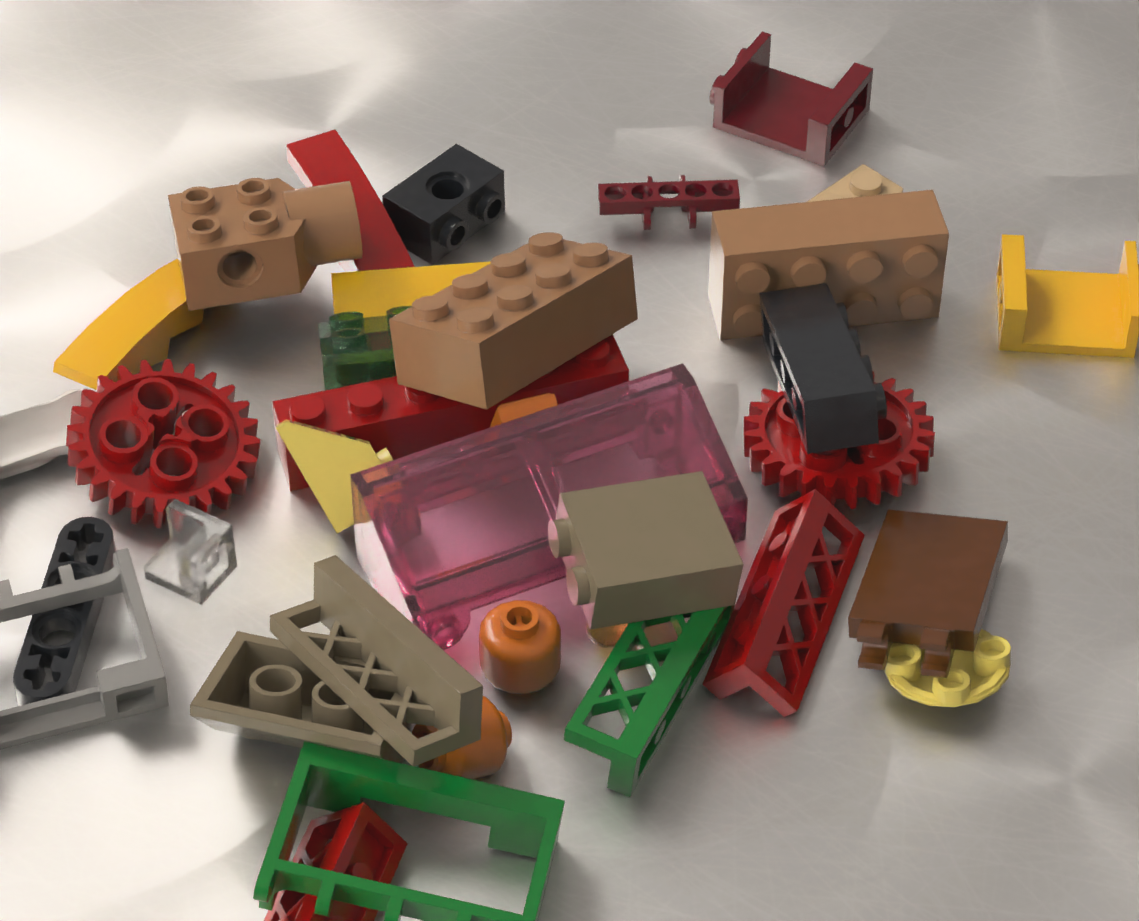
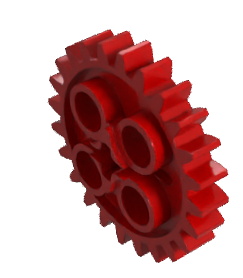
[66,359,261,529]
[744,371,935,509]

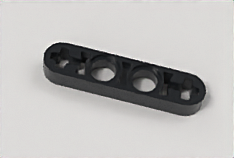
[13,517,116,706]

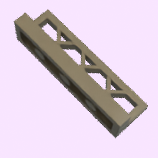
[270,555,483,767]

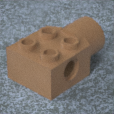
[168,178,362,311]

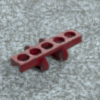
[598,175,740,230]

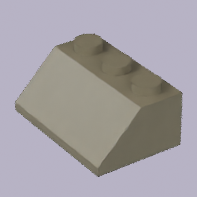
[190,631,416,763]

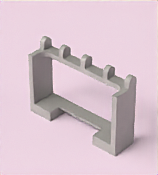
[0,548,169,750]

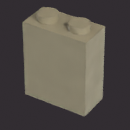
[548,471,744,630]

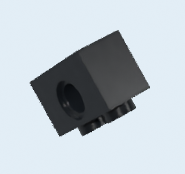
[382,144,505,265]

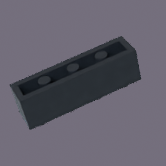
[759,283,887,454]

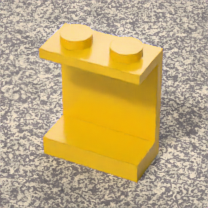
[996,234,1139,358]

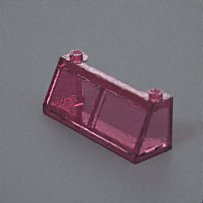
[350,363,748,650]

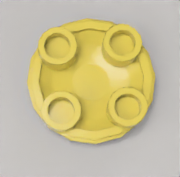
[884,629,1011,707]

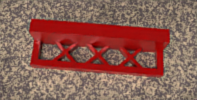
[702,489,865,717]
[263,802,408,921]

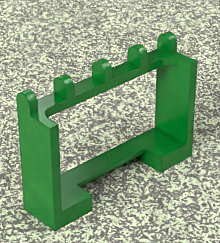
[253,741,565,921]

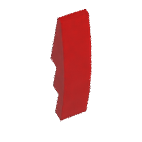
[286,129,415,272]

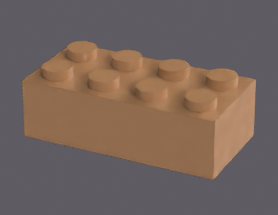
[708,190,949,340]
[389,232,638,409]

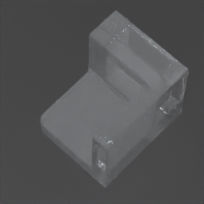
[144,499,237,605]

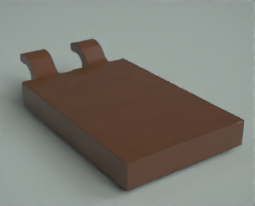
[848,509,1008,678]

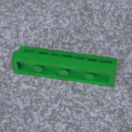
[563,586,739,797]

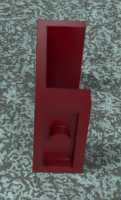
[709,31,873,166]

